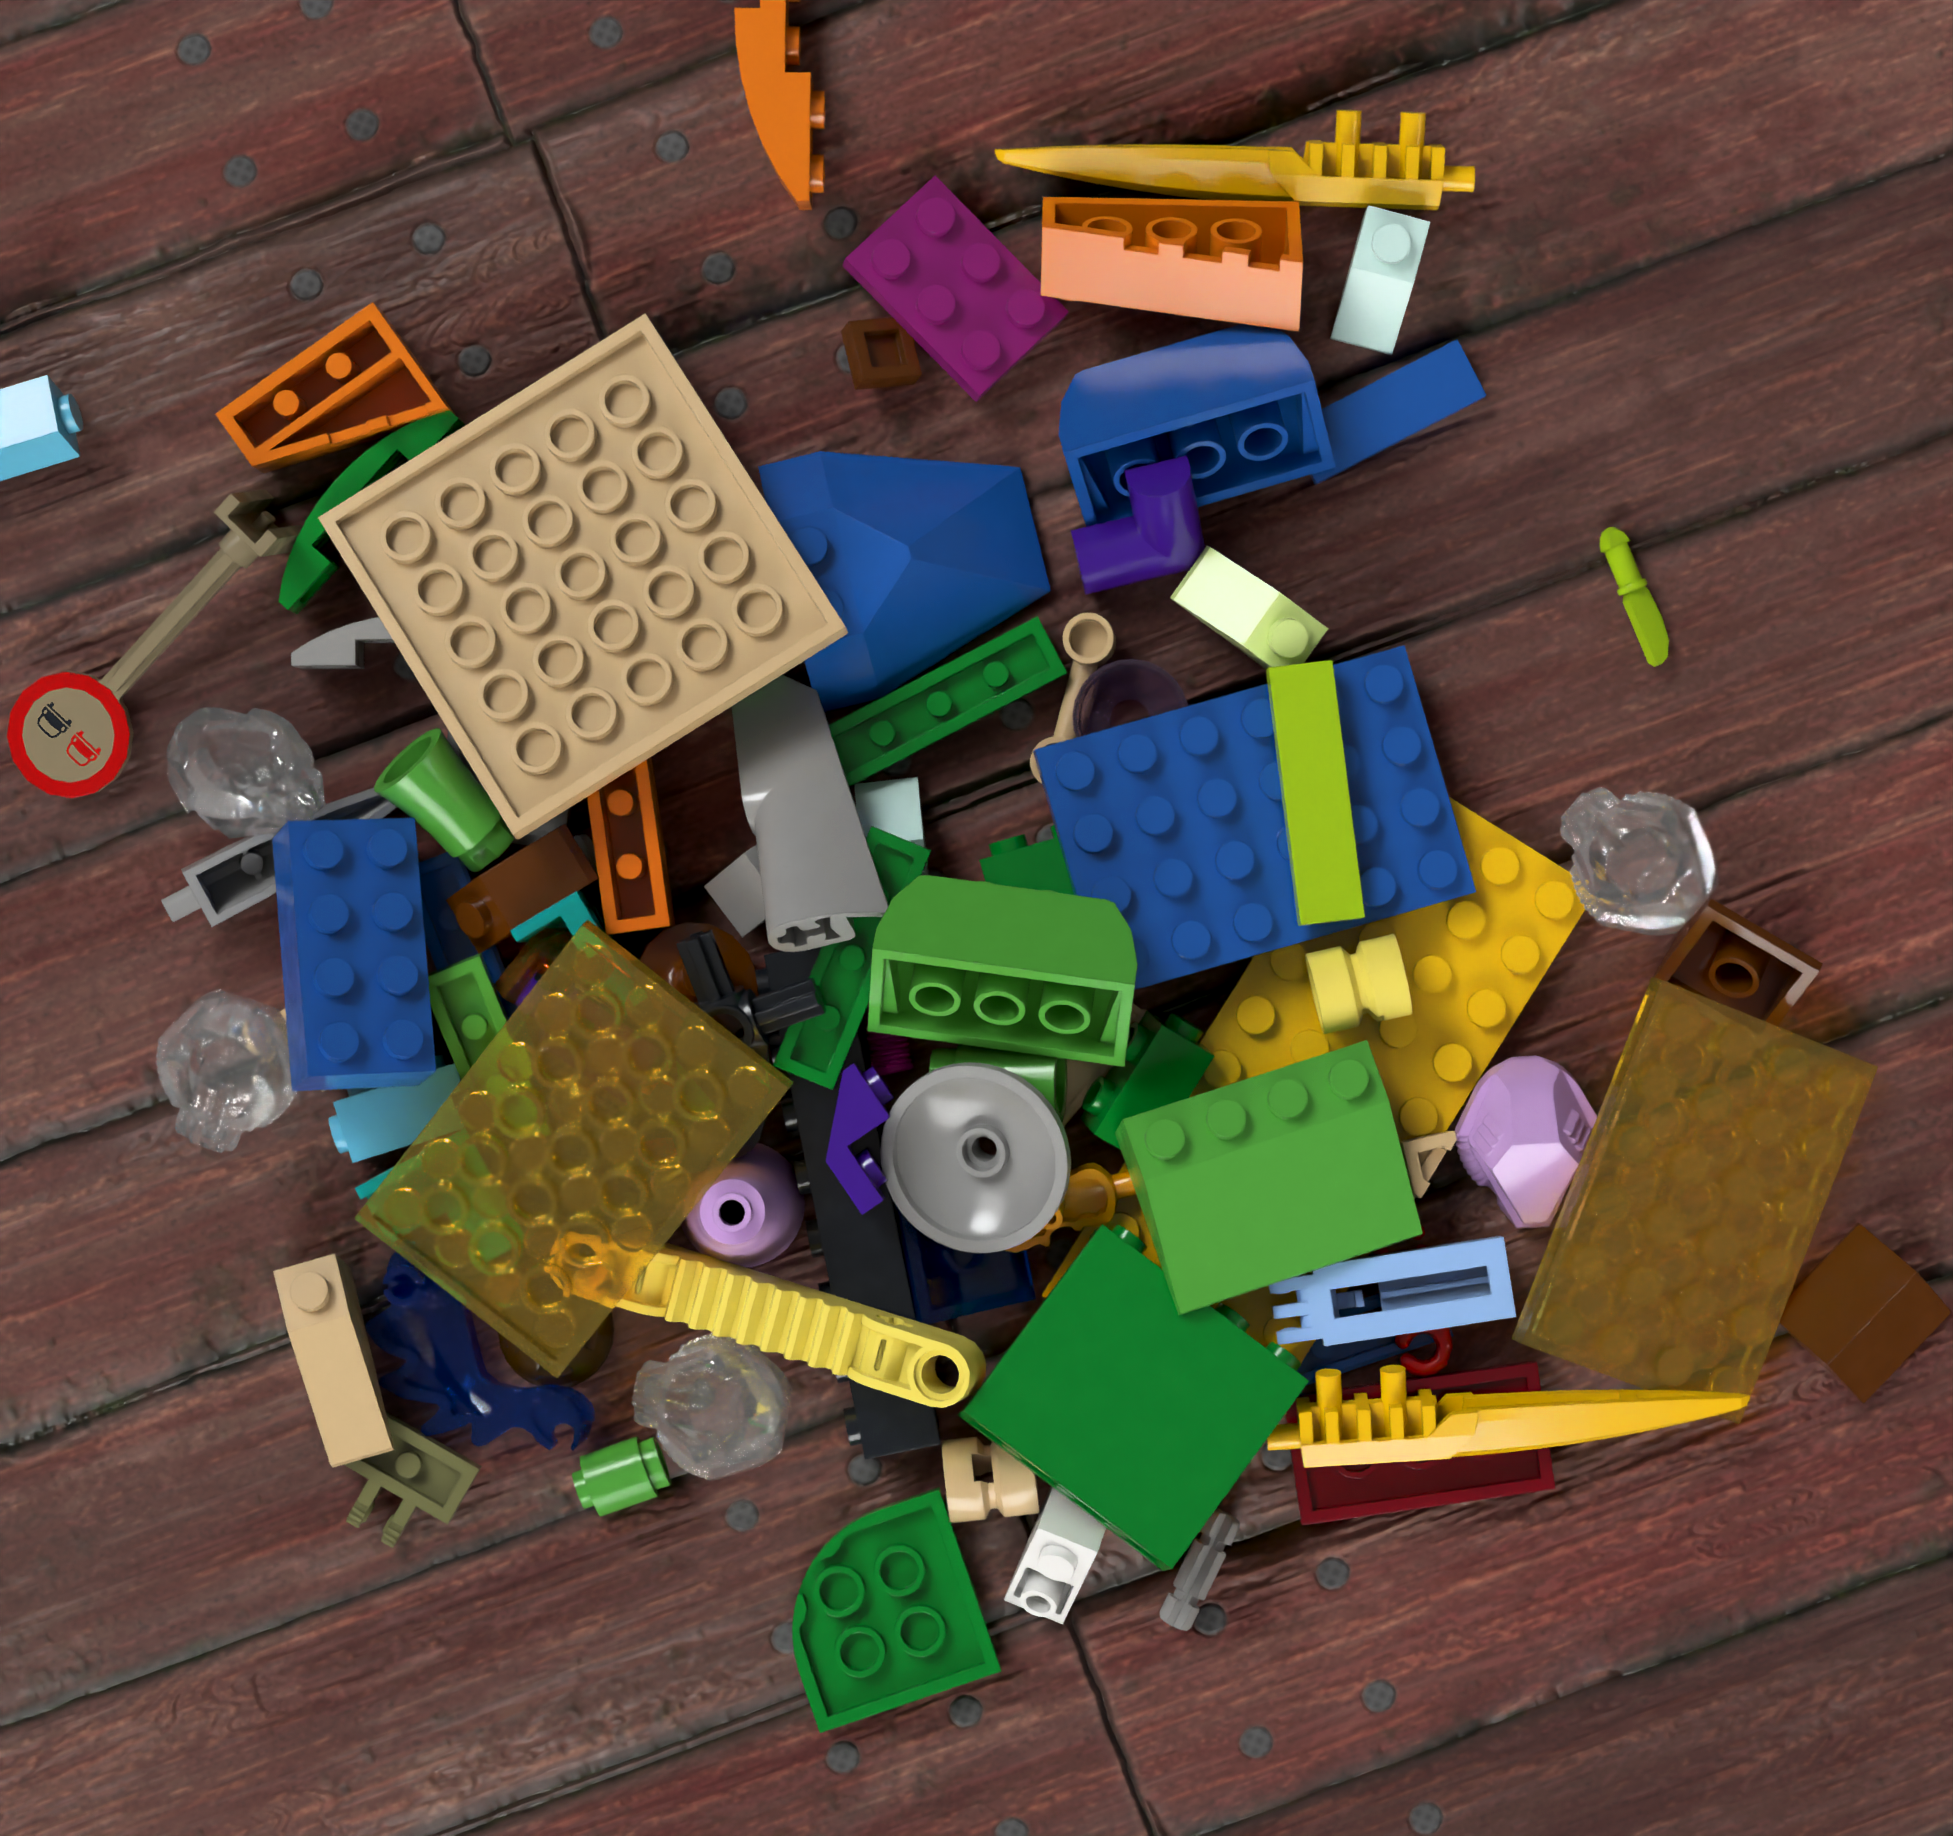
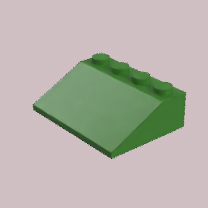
[1115,1040,1423,1315]

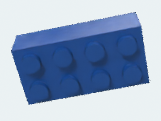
[272,818,436,1091]

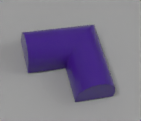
[1071,455,1205,595]

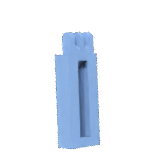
[1269,1236,1516,1346]

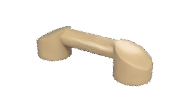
[1030,613,1116,783]

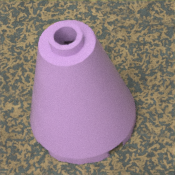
[678,1143,805,1267]

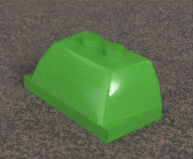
[867,875,1138,1067]

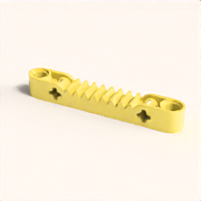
[549,1230,986,1408]

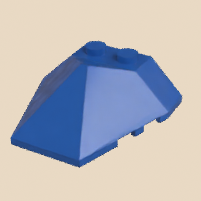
[758,451,1051,713]

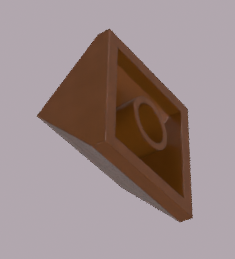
[1650,898,1823,1048]
[1769,1223,1952,1404]

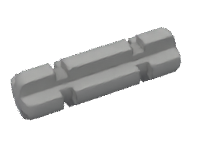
[1160,1508,1240,1631]

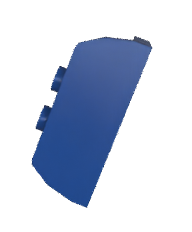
[1059,324,1336,527]

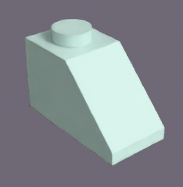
[1330,205,1430,355]

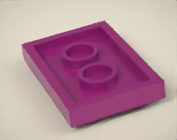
[842,176,1069,402]

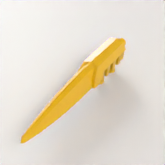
[995,110,1475,210]
[1267,1365,1750,1468]

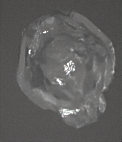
[167,707,326,839]
[1560,787,1719,936]
[156,989,297,1153]
[631,1333,793,1481]

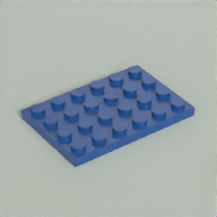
[1033,645,1476,990]

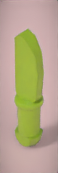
[1599,527,1669,667]

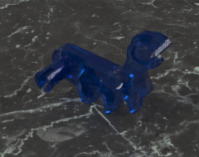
[366,1237,596,1451]

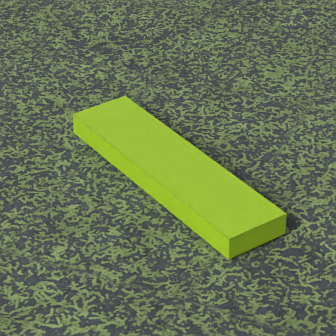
[1266,660,1365,926]

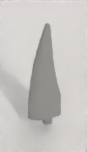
[161,788,397,927]

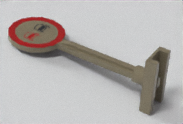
[7,489,303,798]

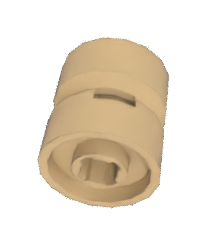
[942,1437,1040,1523]

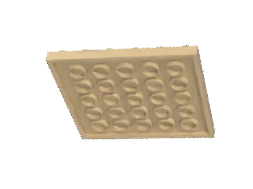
[318,313,848,840]

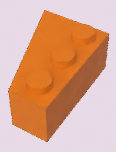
[215,302,456,473]

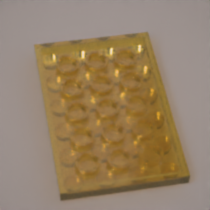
[354,920,793,1378]
[1511,977,1878,1424]

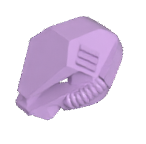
[1455,1055,1604,1229]

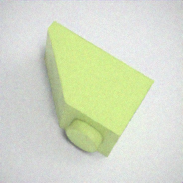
[1170,546,1328,669]

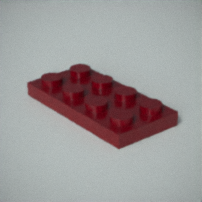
[1285,1360,1556,1525]

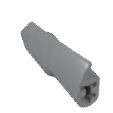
[732,675,889,952]

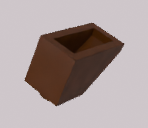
[446,824,599,954]

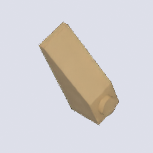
[273,1253,395,1467]

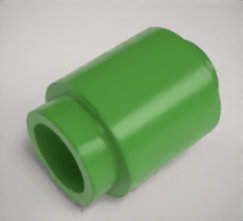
[572,1436,672,1517]

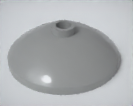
[880,1062,1071,1253]

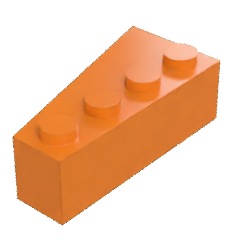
[1041,197,1303,332]

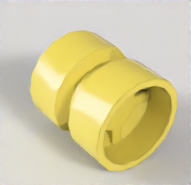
[1305,934,1413,1034]

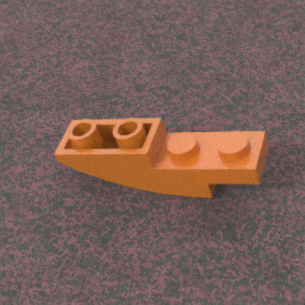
[734,0,825,210]

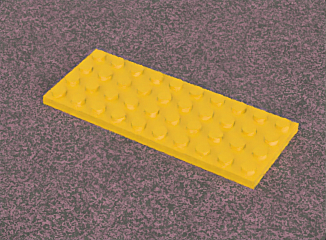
[1042,797,1598,1363]

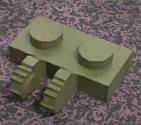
[344,1411,482,1548]

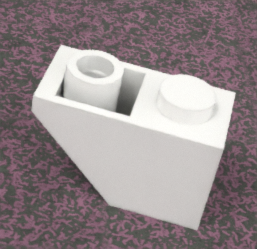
[1004,1486,1106,1624]

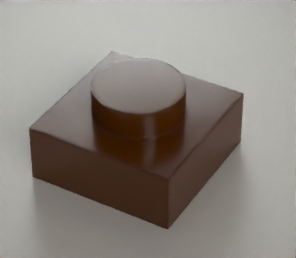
[841,317,922,390]

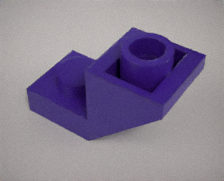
[826,1062,894,1215]

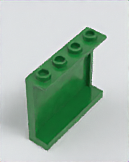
[957,1224,1309,1571]

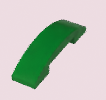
[278,410,466,614]

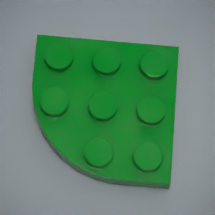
[792,1487,1002,1733]

